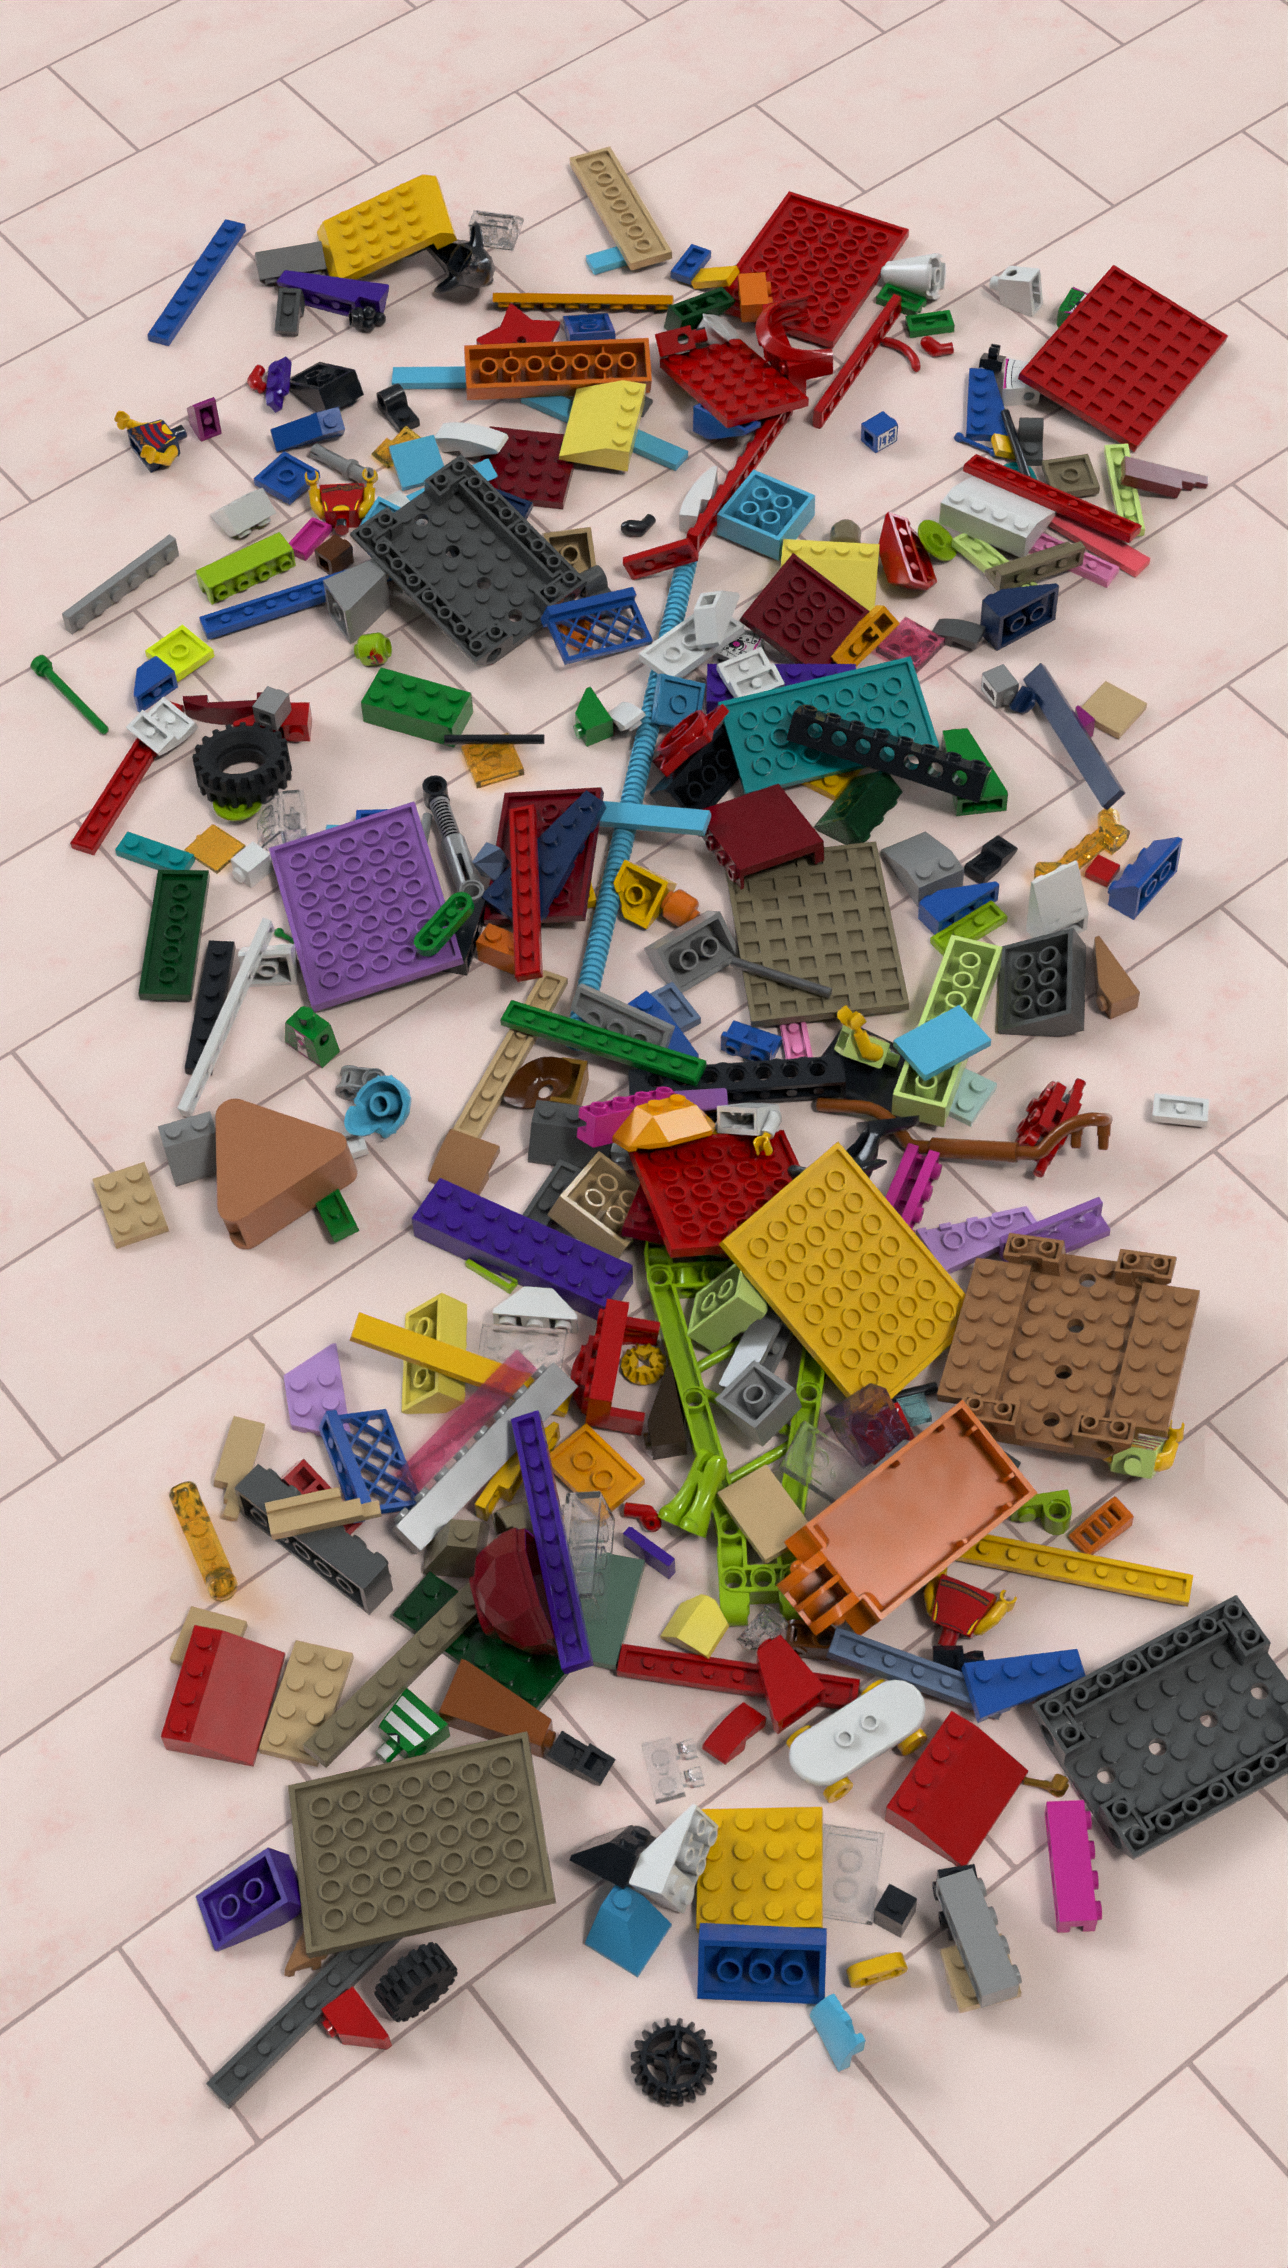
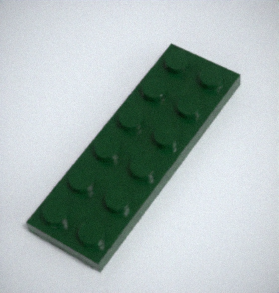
[138,869,210,1001]
[393,1571,568,1710]

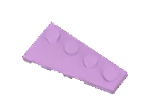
[916,1206,1039,1274]

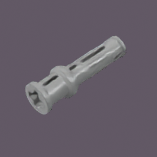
[310,443,374,487]

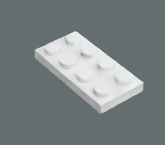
[638,613,745,678]

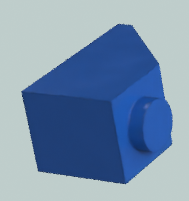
[133,656,178,713]

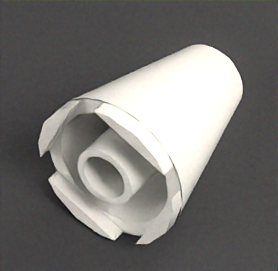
[881,253,946,300]

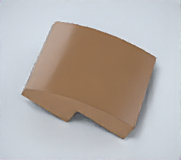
[428,1129,500,1196]

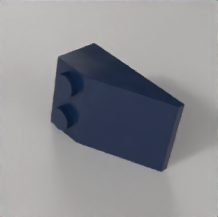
[980,583,1059,651]

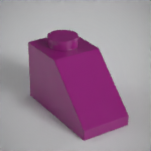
[187,397,222,442]

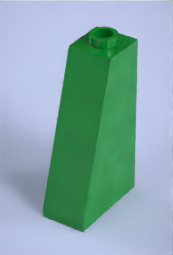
[941,728,1008,816]

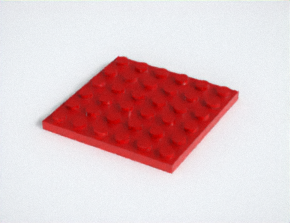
[628,1130,800,1258]

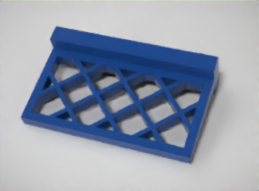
[540,587,653,665]
[318,1409,419,1523]

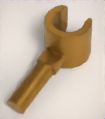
[1024,1774,1069,1798]

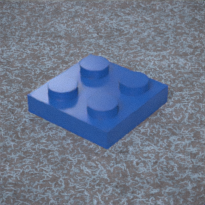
[253,451,320,505]

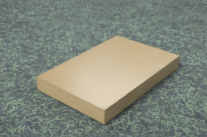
[717,1465,808,1564]

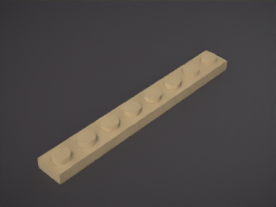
[453,970,568,1139]

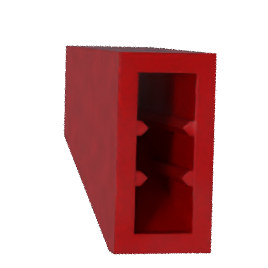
[757,1634,826,1734]

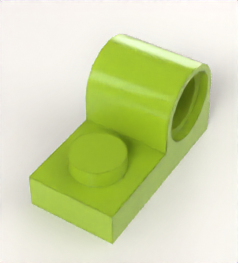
[1010,1489,1072,1535]

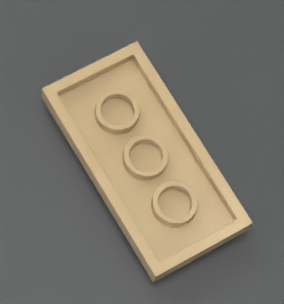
[259,1640,354,1767]

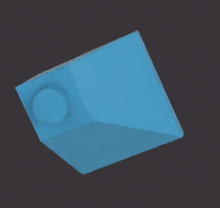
[585,1885,672,1978]

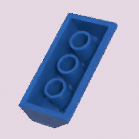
[697,1923,827,2004]

